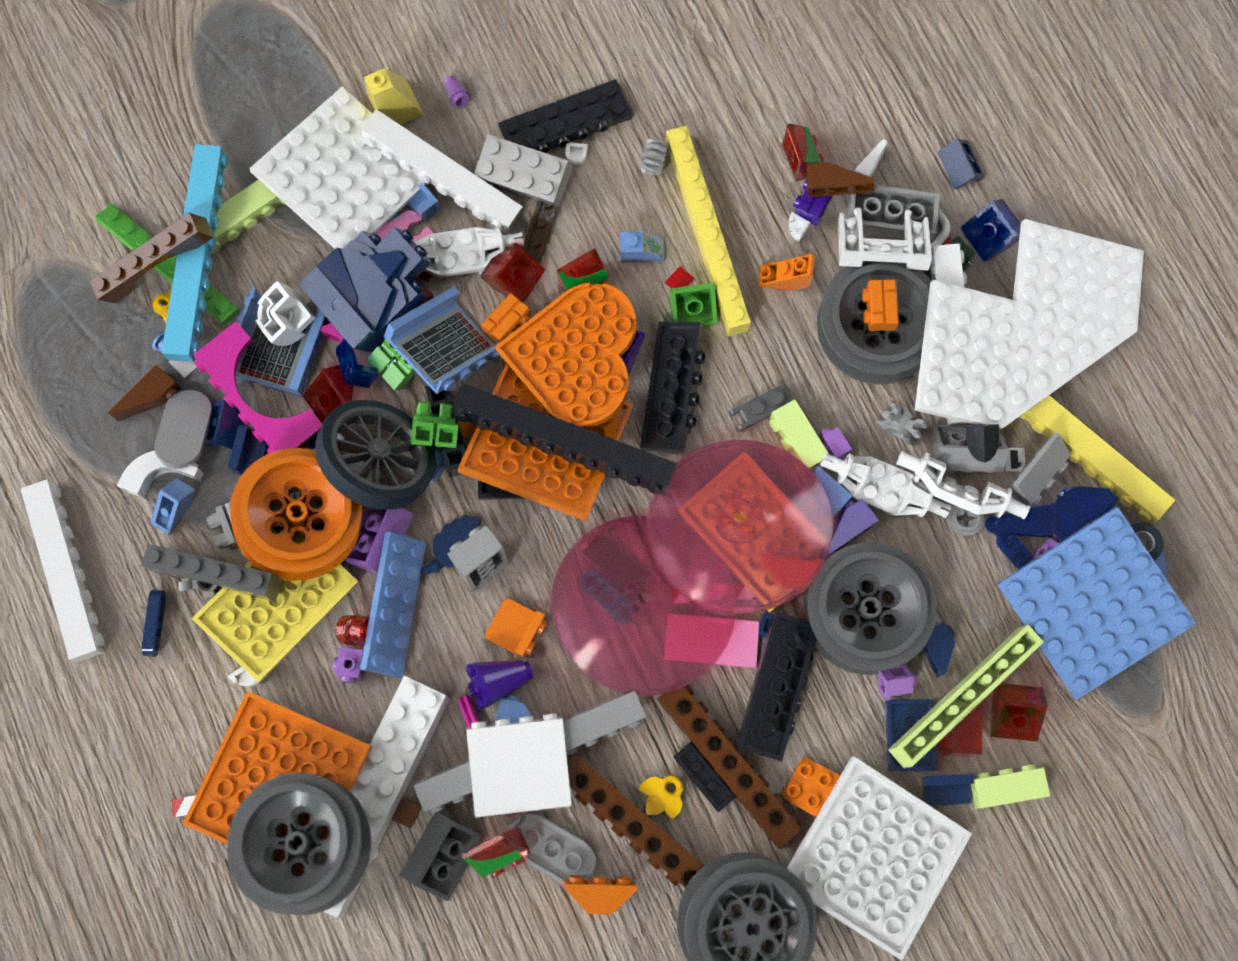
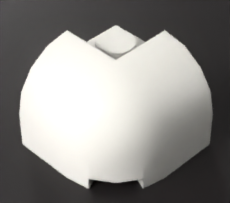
[256,281,316,346]

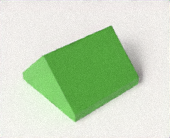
[669,282,718,326]

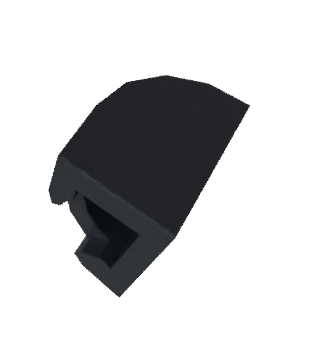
[966,424,999,463]

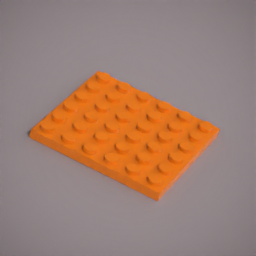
[458,363,634,521]
[182,691,373,877]

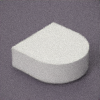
[566,143,588,166]

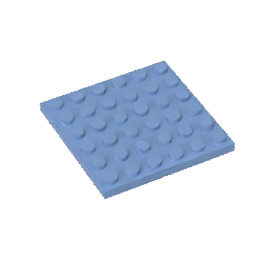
[997,506,1196,700]

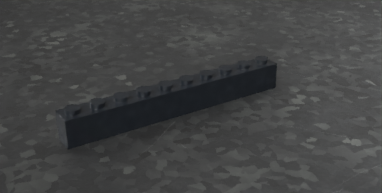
[452,383,677,496]

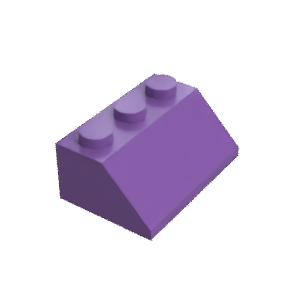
[343,506,413,574]

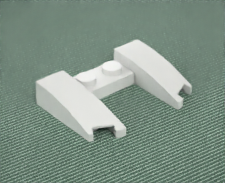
[839,208,932,270]

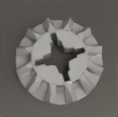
[947,505,984,537]

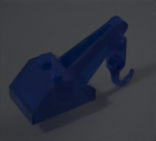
[985,486,1118,569]

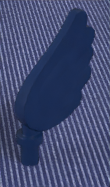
[422,515,481,575]

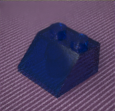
[960,199,1021,262]

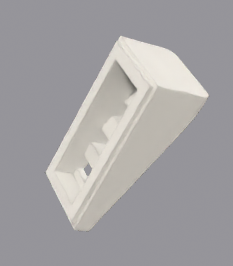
[854,139,887,178]

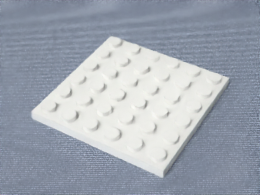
[250,86,429,249]
[787,756,972,960]

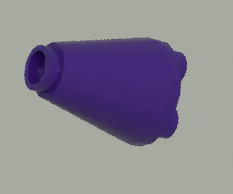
[466,660,533,710]

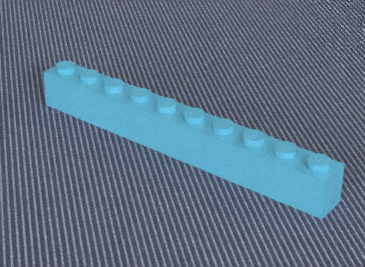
[162,144,228,362]

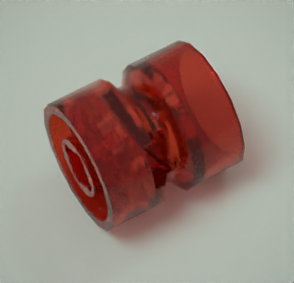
[335,615,370,646]

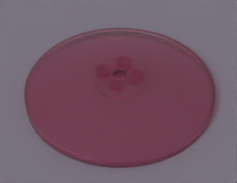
[647,440,833,613]
[551,515,736,695]

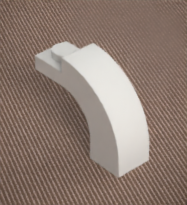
[117,450,204,498]

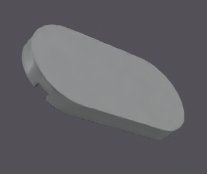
[154,390,212,469]
[508,813,596,885]

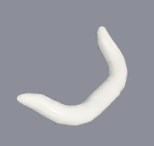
[931,208,951,247]

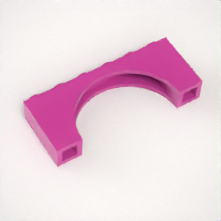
[193,321,322,453]

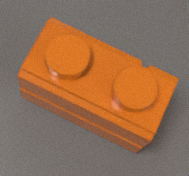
[862,280,899,331]
[481,293,531,343]

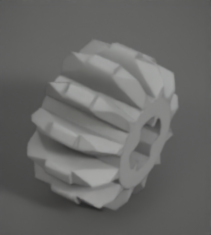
[641,138,669,176]

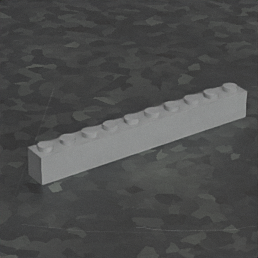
[413,689,646,813]

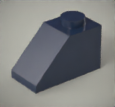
[922,621,955,678]

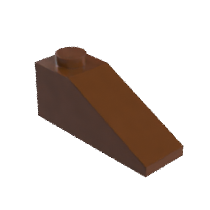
[806,161,875,198]
[108,365,181,421]

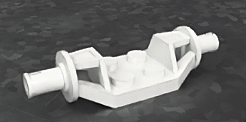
[413,227,524,278]
[896,451,1030,519]
[820,452,951,518]

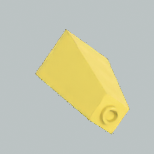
[364,68,423,125]

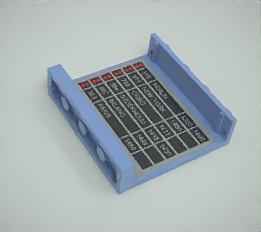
[236,287,330,397]
[384,287,501,394]

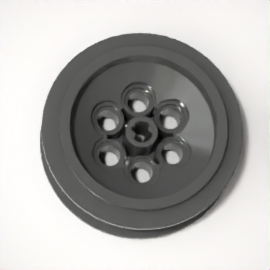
[817,261,932,384]
[803,543,937,675]
[227,773,372,915]
[676,852,817,961]

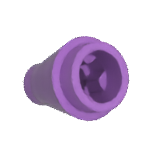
[444,76,470,108]

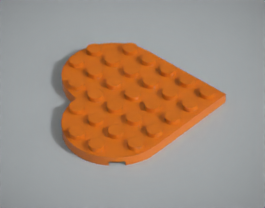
[494,283,637,428]

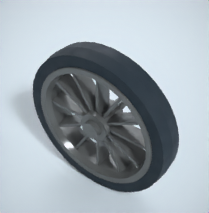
[315,400,436,510]

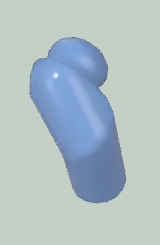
[431,448,446,482]

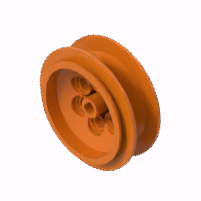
[230,448,362,581]

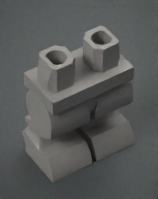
[206,501,278,549]

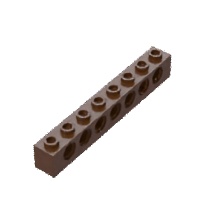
[657,681,801,848]
[567,752,704,888]

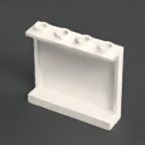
[467,713,572,817]

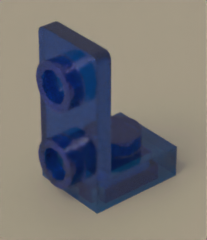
[336,339,379,388]

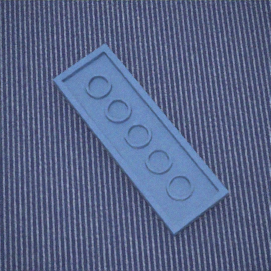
[360,532,426,678]

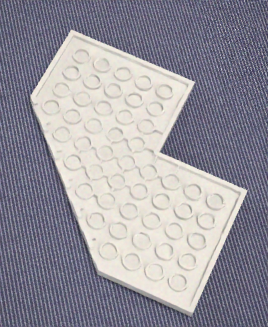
[915,219,1144,430]

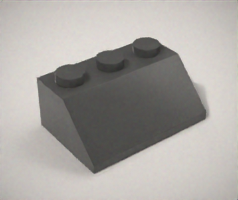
[400,812,484,901]

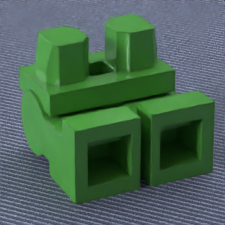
[366,339,417,390]
[411,401,458,448]

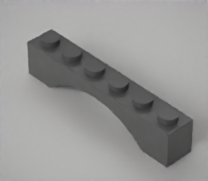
[141,544,283,602]

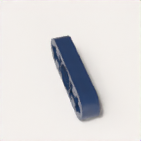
[142,590,166,657]

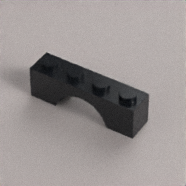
[425,386,466,477]

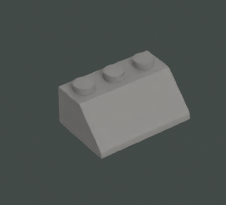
[932,425,1008,474]
[1007,432,1071,507]

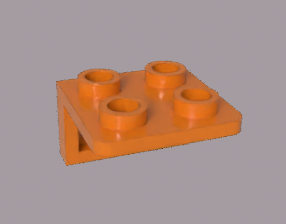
[485,598,547,659]
[782,758,841,818]

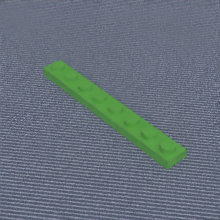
[95,204,239,326]

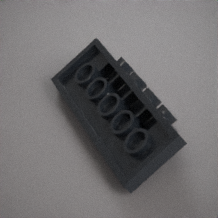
[498,79,632,153]
[640,322,706,453]
[736,611,816,762]

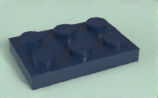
[885,699,937,771]

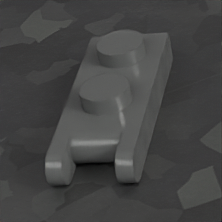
[728,385,791,432]

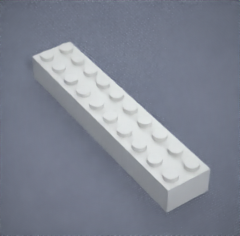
[319,676,450,918]

